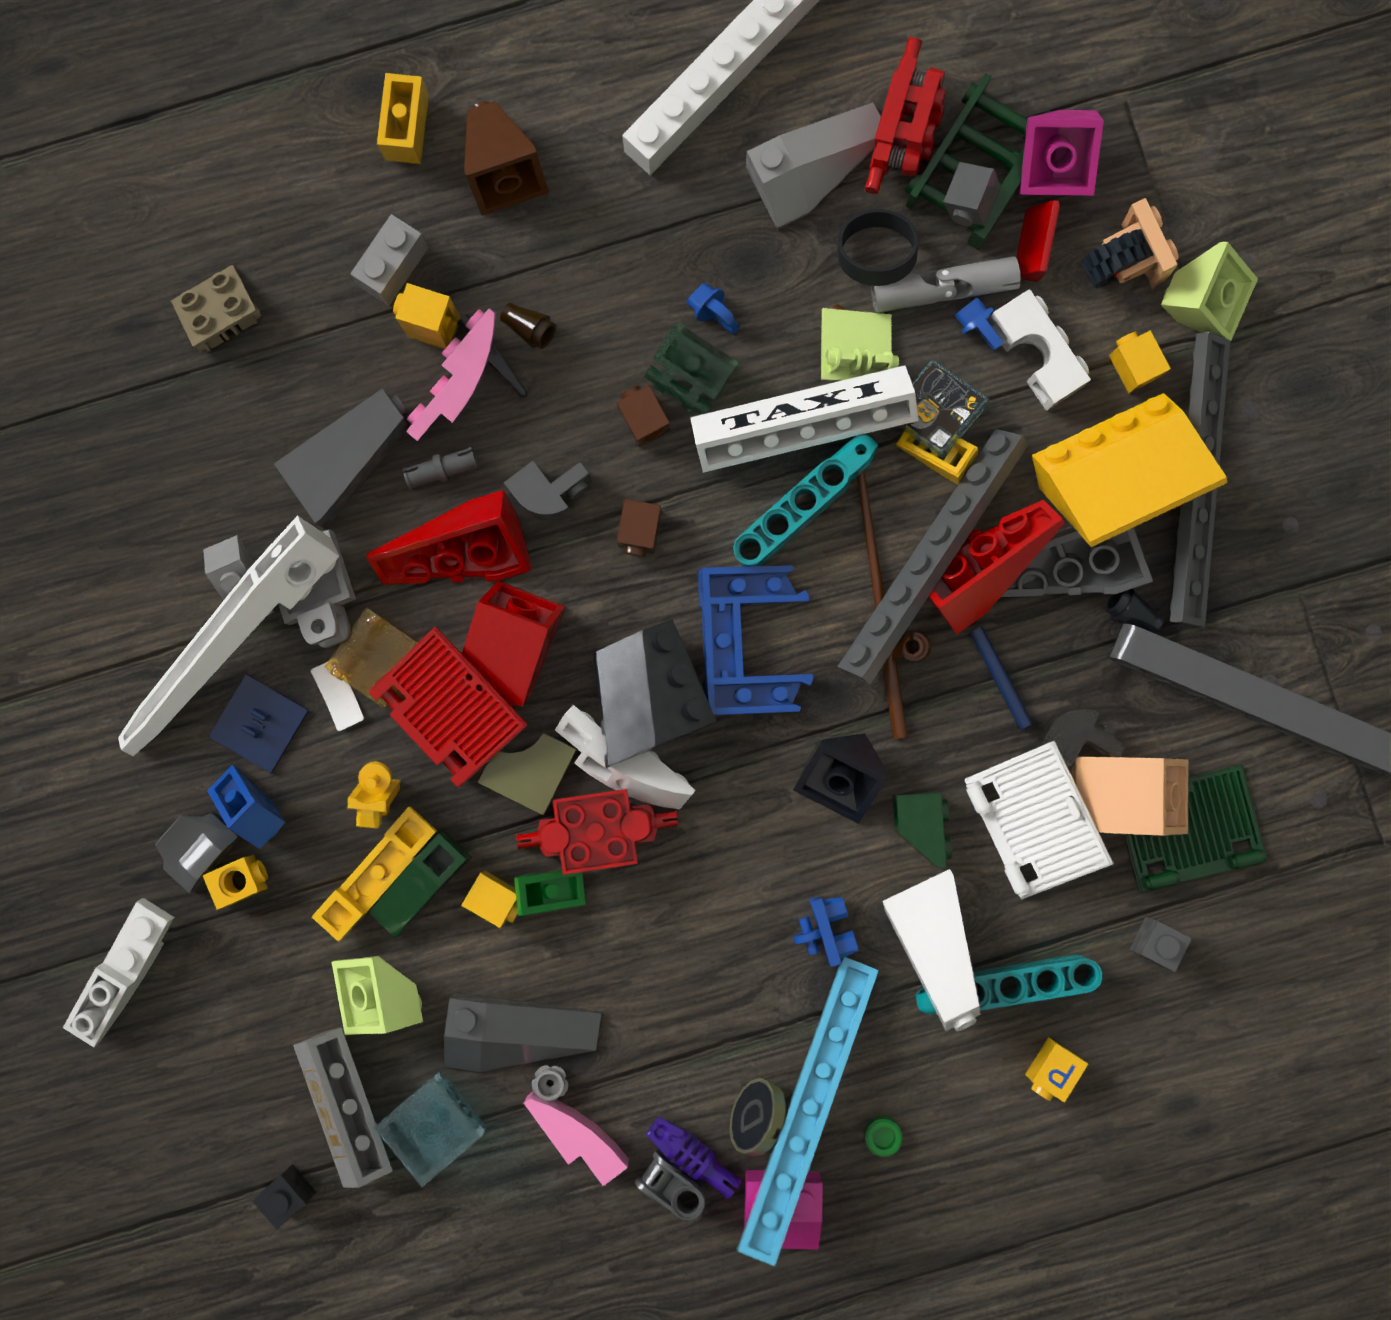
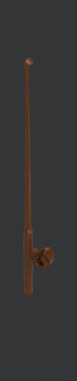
[831,304,932,739]

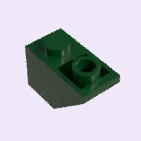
[892,792,952,868]

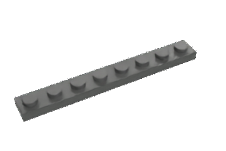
[1170,331,1231,627]
[837,429,1029,685]

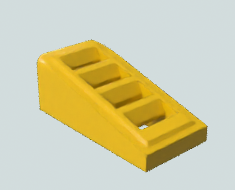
[896,426,979,485]

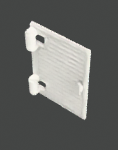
[965,740,1114,899]

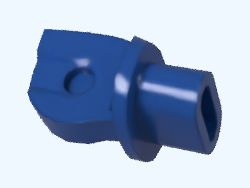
[687,283,740,335]
[955,298,1004,350]

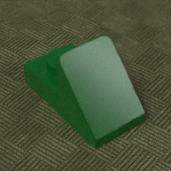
[514,870,586,916]

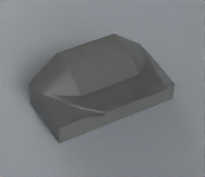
[155,813,241,893]

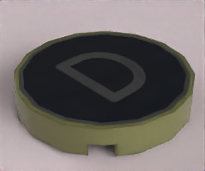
[729,1078,786,1157]

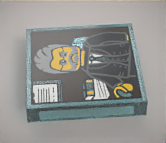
[898,359,990,458]

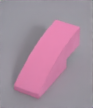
[524,1092,629,1186]

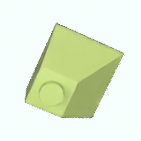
[1161,242,1258,342]
[332,956,423,1035]

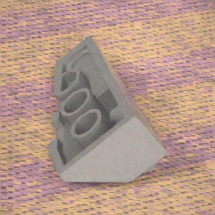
[746,103,881,230]

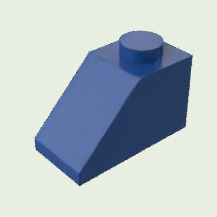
[207,764,286,849]

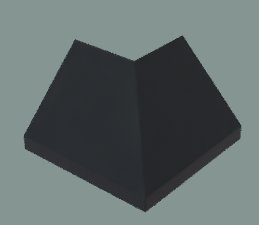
[793,733,889,824]

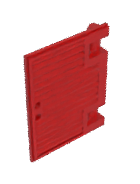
[368,626,528,788]

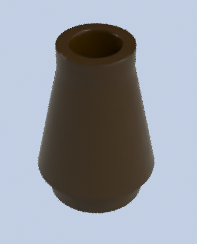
[500,302,556,349]

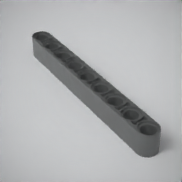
[1109,624,1391,779]

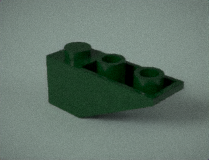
[368,832,472,938]

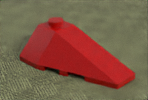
[366,490,531,584]
[928,500,1065,634]

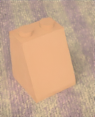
[1071,757,1188,835]

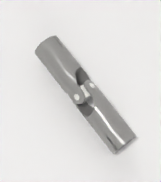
[871,256,1020,313]

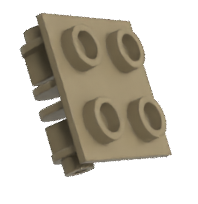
[171,264,263,352]

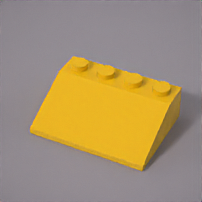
[1032,393,1227,547]

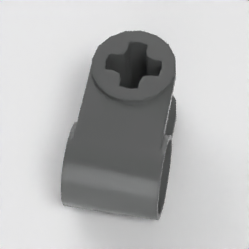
[634,1150,706,1220]

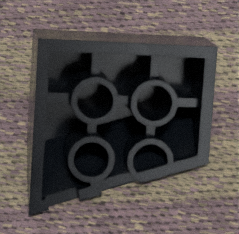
[593,619,717,768]

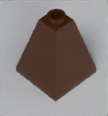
[464,101,549,216]

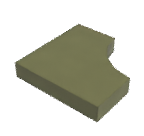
[478,733,577,815]

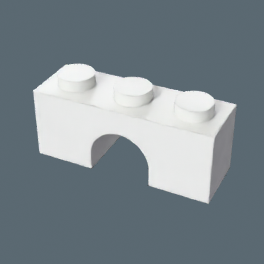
[987,289,1091,411]

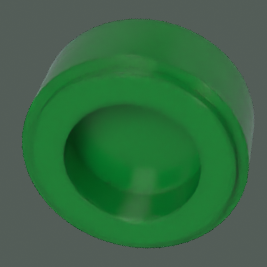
[864,1116,903,1157]

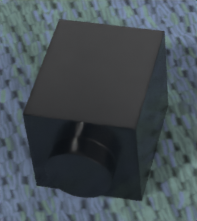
[252,1164,316,1230]

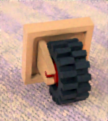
[1081,198,1179,289]

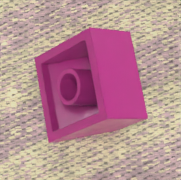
[1020,110,1104,196]
[744,1170,823,1250]

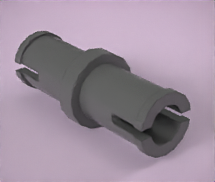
[403,446,480,490]

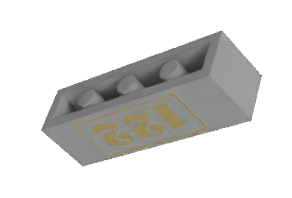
[293,1027,392,1188]

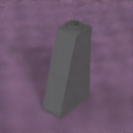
[274,388,410,529]

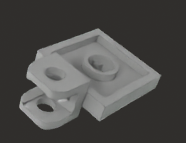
[278,529,356,648]

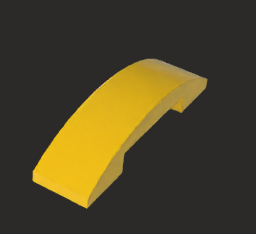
[312,806,437,942]

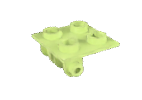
[821,308,899,381]

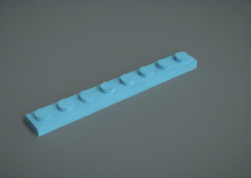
[737,957,879,1266]

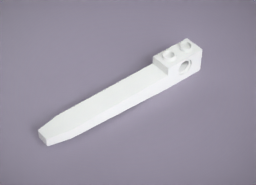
[118,515,340,756]

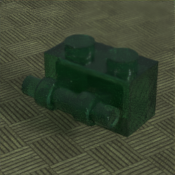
[644,323,739,415]

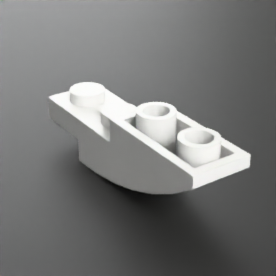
[555,705,696,809]
[63,898,174,1047]

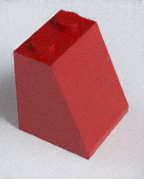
[462,581,566,707]

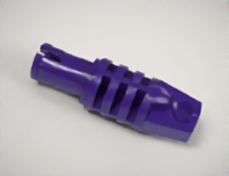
[646,1117,741,1199]

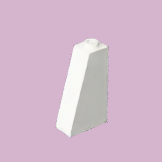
[883,869,980,1031]

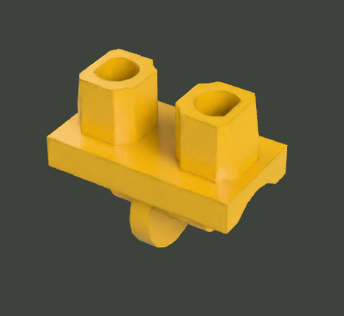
[348,761,400,828]

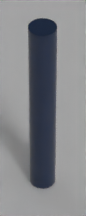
[969,626,1033,730]

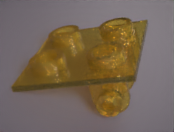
[325,607,418,709]

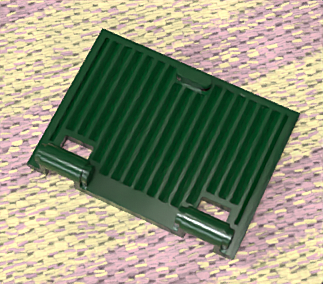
[1124,764,1268,892]

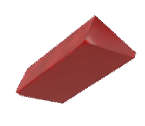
[1016,200,1060,282]

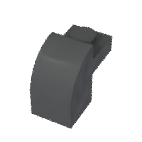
[504,461,591,520]

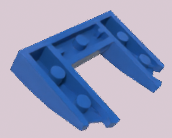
[697,565,813,716]

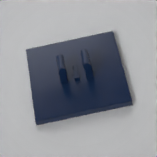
[208,674,309,773]

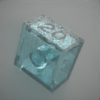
[374,1070,487,1187]

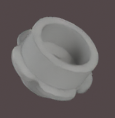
[532,1065,569,1101]

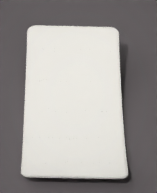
[311,658,364,731]

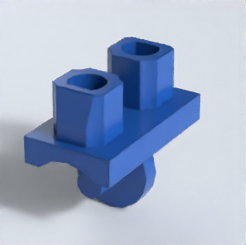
[792,896,858,967]

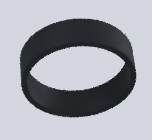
[838,209,919,286]

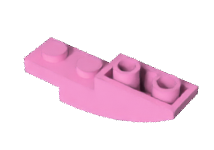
[406,308,496,441]

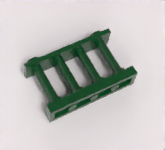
[905,73,1050,250]

